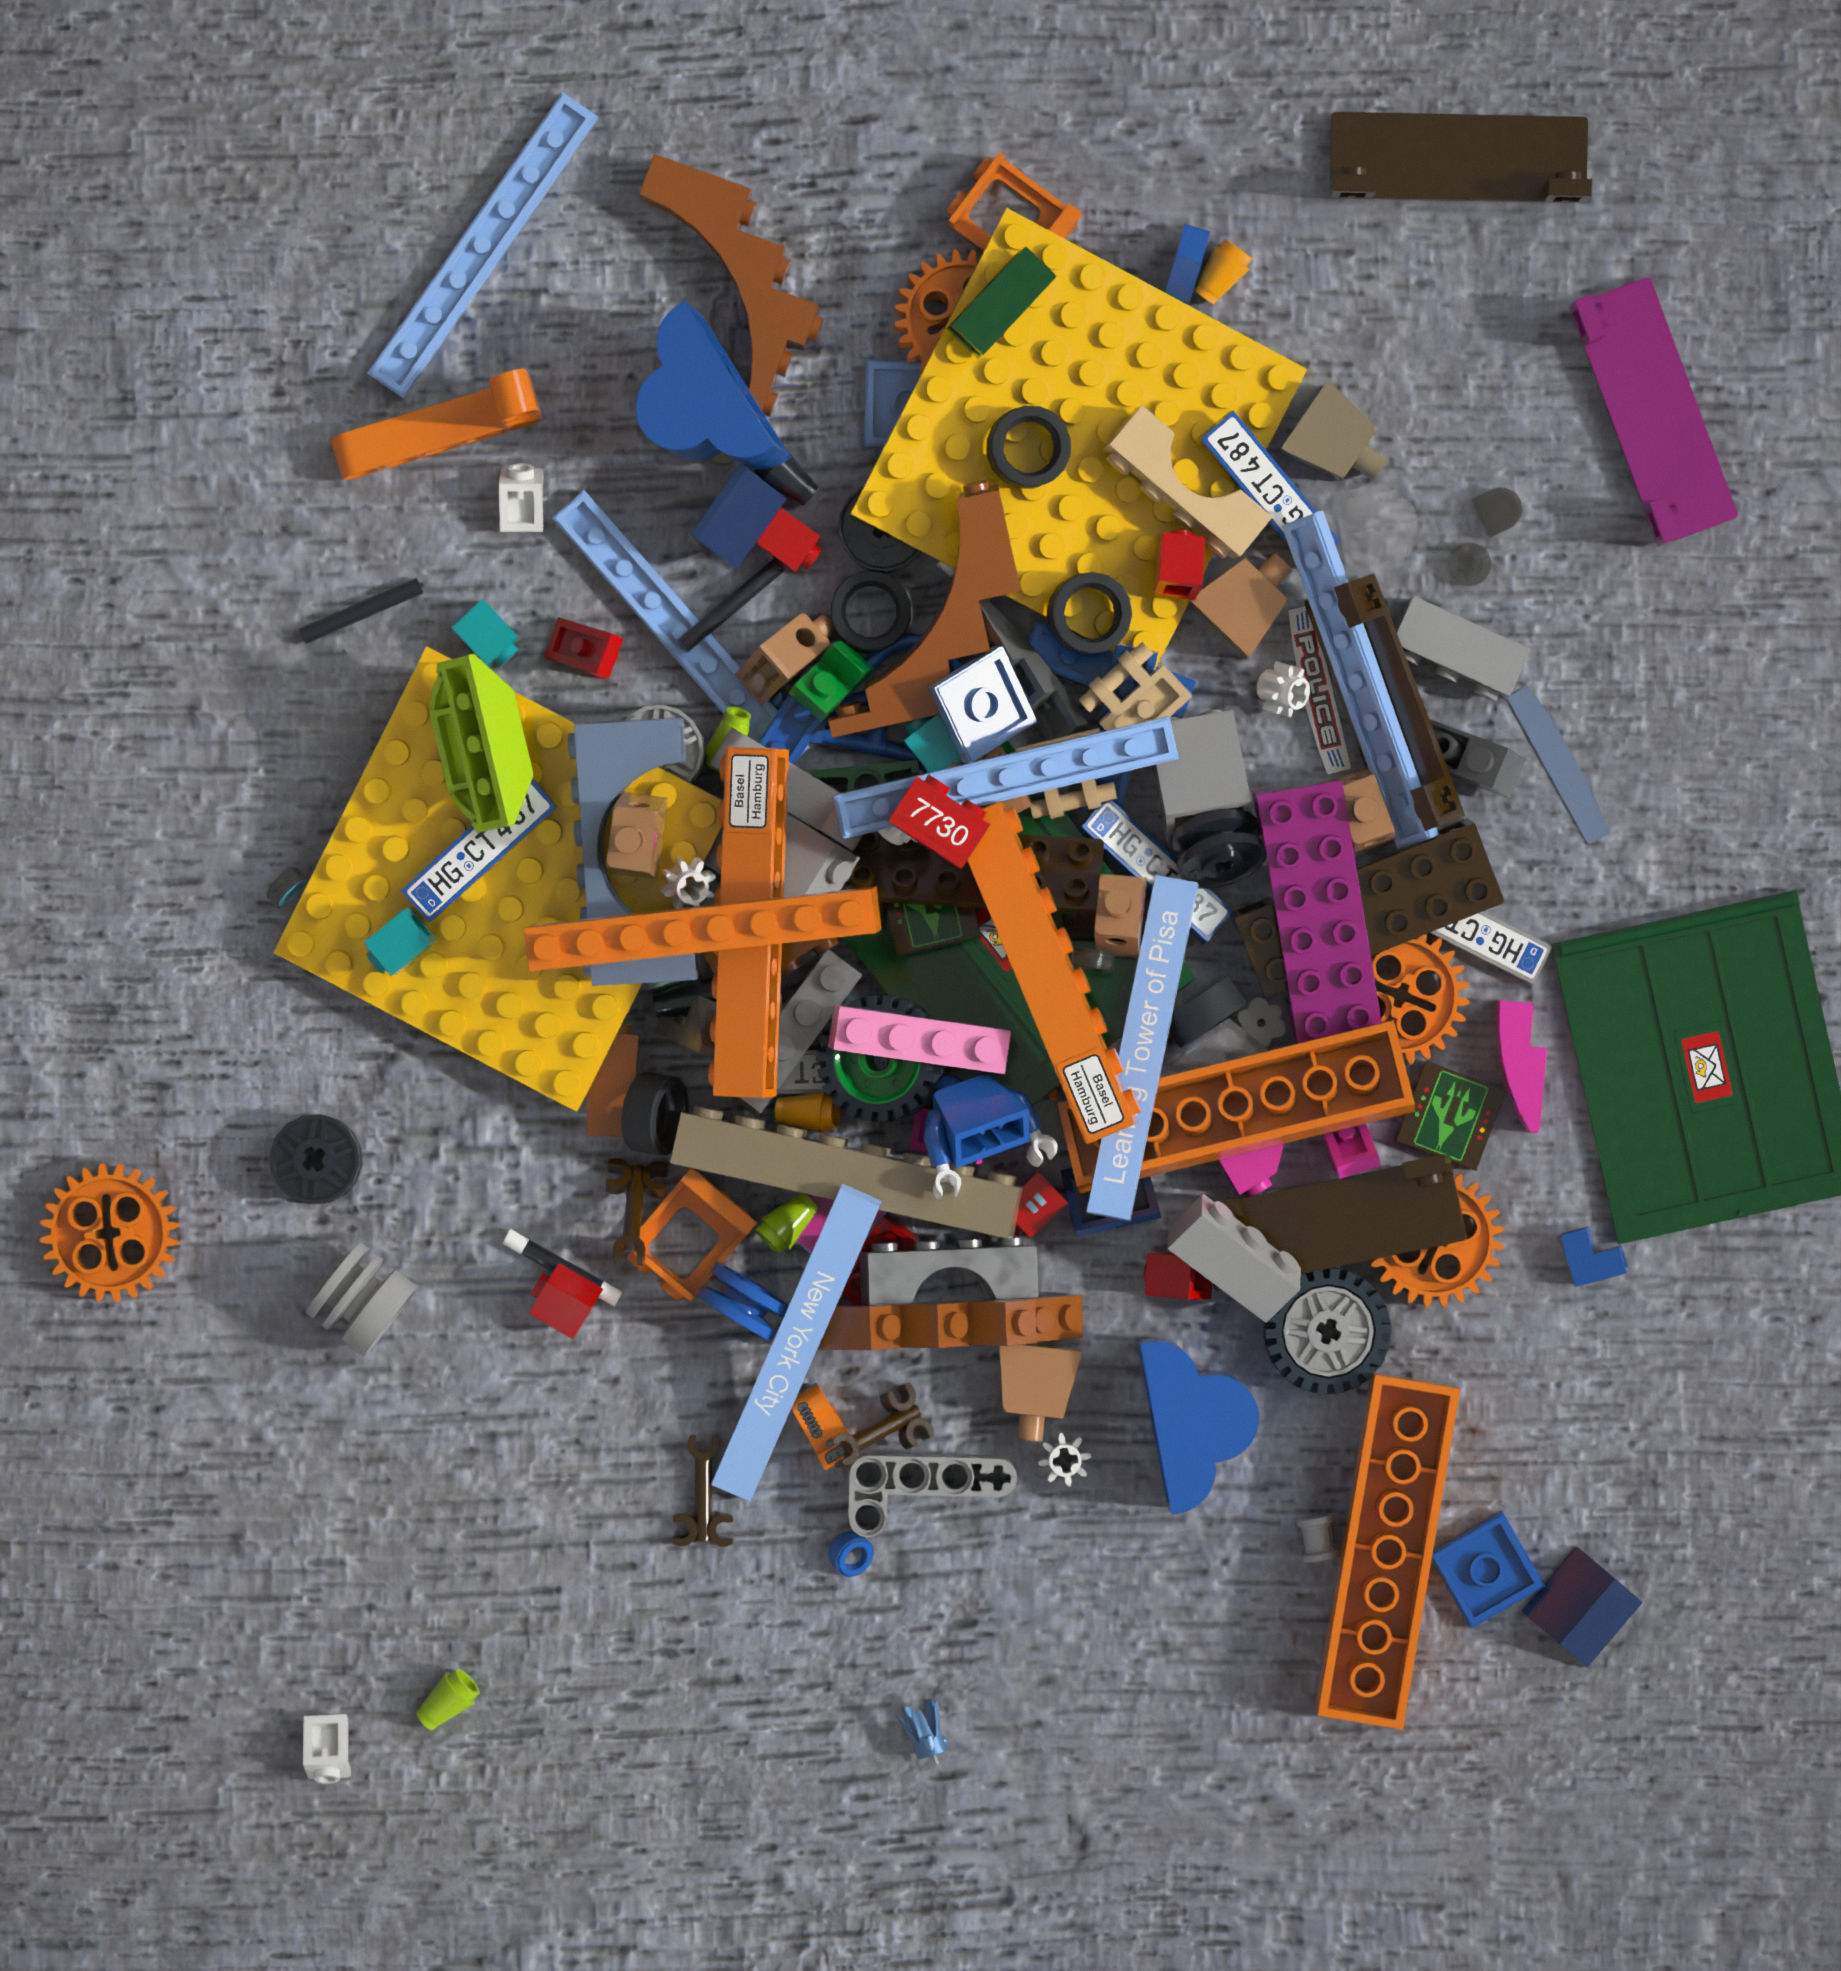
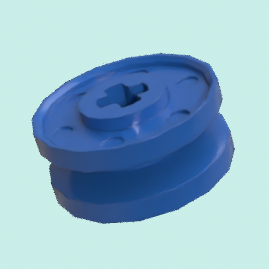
[696,1261,789,1341]

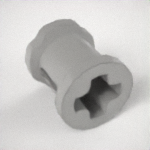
[1296,1513,1340,1563]

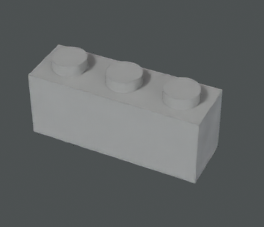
[1396,596,1531,702]
[1168,1194,1301,1323]

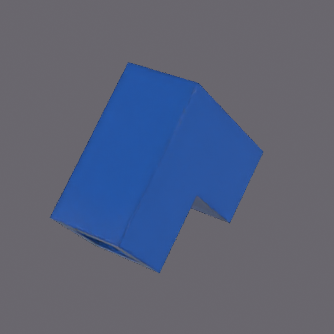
[1165,224,1210,304]
[1560,1226,1629,1287]

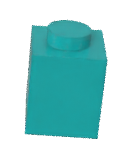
[451,599,520,668]
[903,715,962,773]
[364,907,438,976]

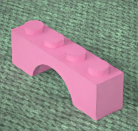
[828,1004,1011,1074]

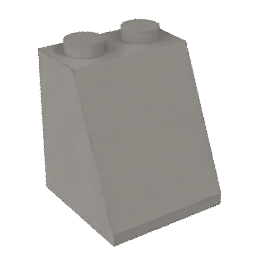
[1153,710,1252,853]
[704,813,860,897]

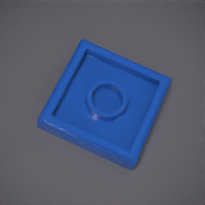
[1431,1511,1545,1629]

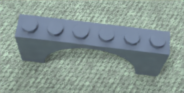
[568,717,701,986]

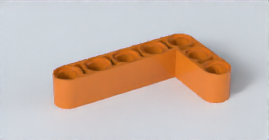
[330,368,543,480]

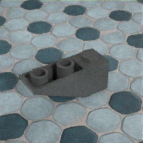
[1429,719,1526,799]

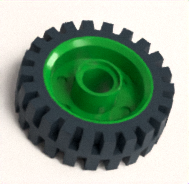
[816,995,948,1123]

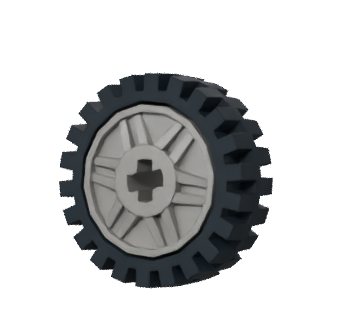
[1263,1267,1392,1394]

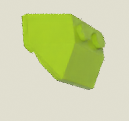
[429,654,534,833]

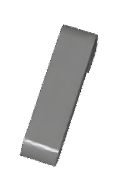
[709,728,864,852]
[848,1453,1017,1537]

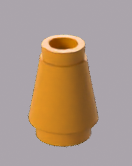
[1194,238,1253,305]
[775,1091,841,1134]

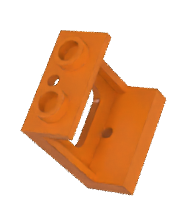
[947,152,1083,252]
[626,1168,758,1302]

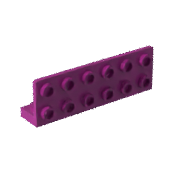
[1569,277,1738,547]
[1252,780,1382,1045]

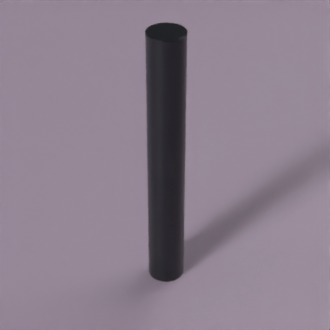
[677,559,784,653]
[299,578,423,644]

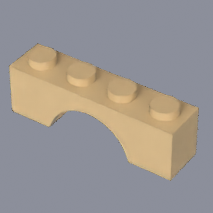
[1102,405,1272,559]

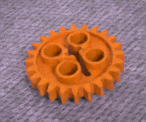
[894,249,978,375]
[1371,934,1470,1064]
[39,1163,181,1302]
[1369,1173,1505,1308]

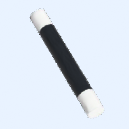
[502,1229,623,1307]

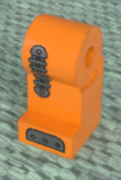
[791,1383,851,1470]

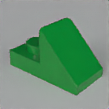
[789,640,875,722]

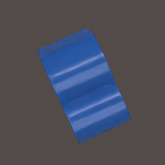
[636,301,791,469]
[1137,1337,1259,1515]

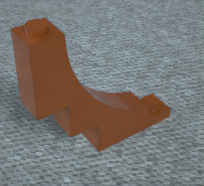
[828,480,1021,738]

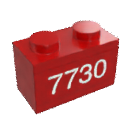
[887,774,991,869]

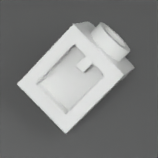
[499,463,544,532]
[303,1714,351,1784]

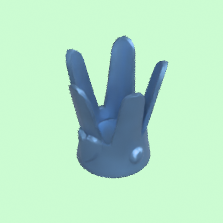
[895,1699,949,1766]

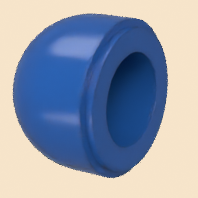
[828,1531,874,1577]

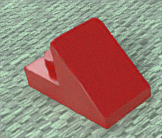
[544,617,623,679]

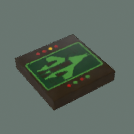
[885,903,982,957]
[1395,1060,1506,1171]

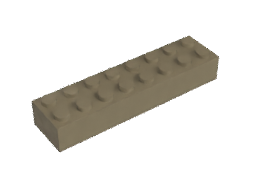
[670,1106,1024,1239]

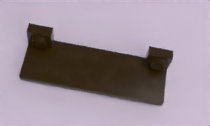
[1329,112,1592,203]
[1304,573,1465,831]
[1230,818,1504,997]
[841,831,1104,939]
[1213,1154,1467,1291]

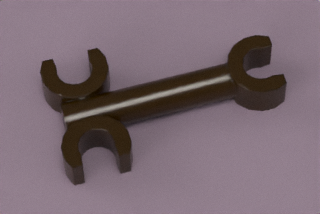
[606,1158,668,1266]
[825,1382,935,1468]
[673,1435,733,1547]

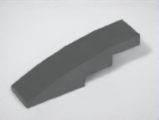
[970,599,1089,740]

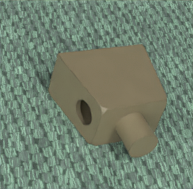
[1278,381,1388,482]

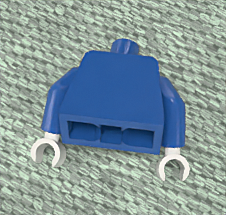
[924,1074,1057,1200]

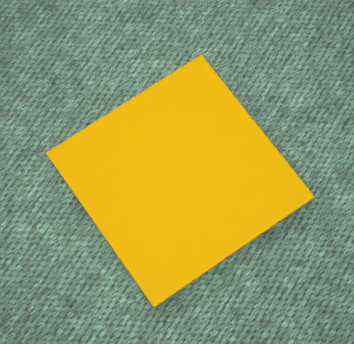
[850,208,1307,670]
[273,646,723,1112]

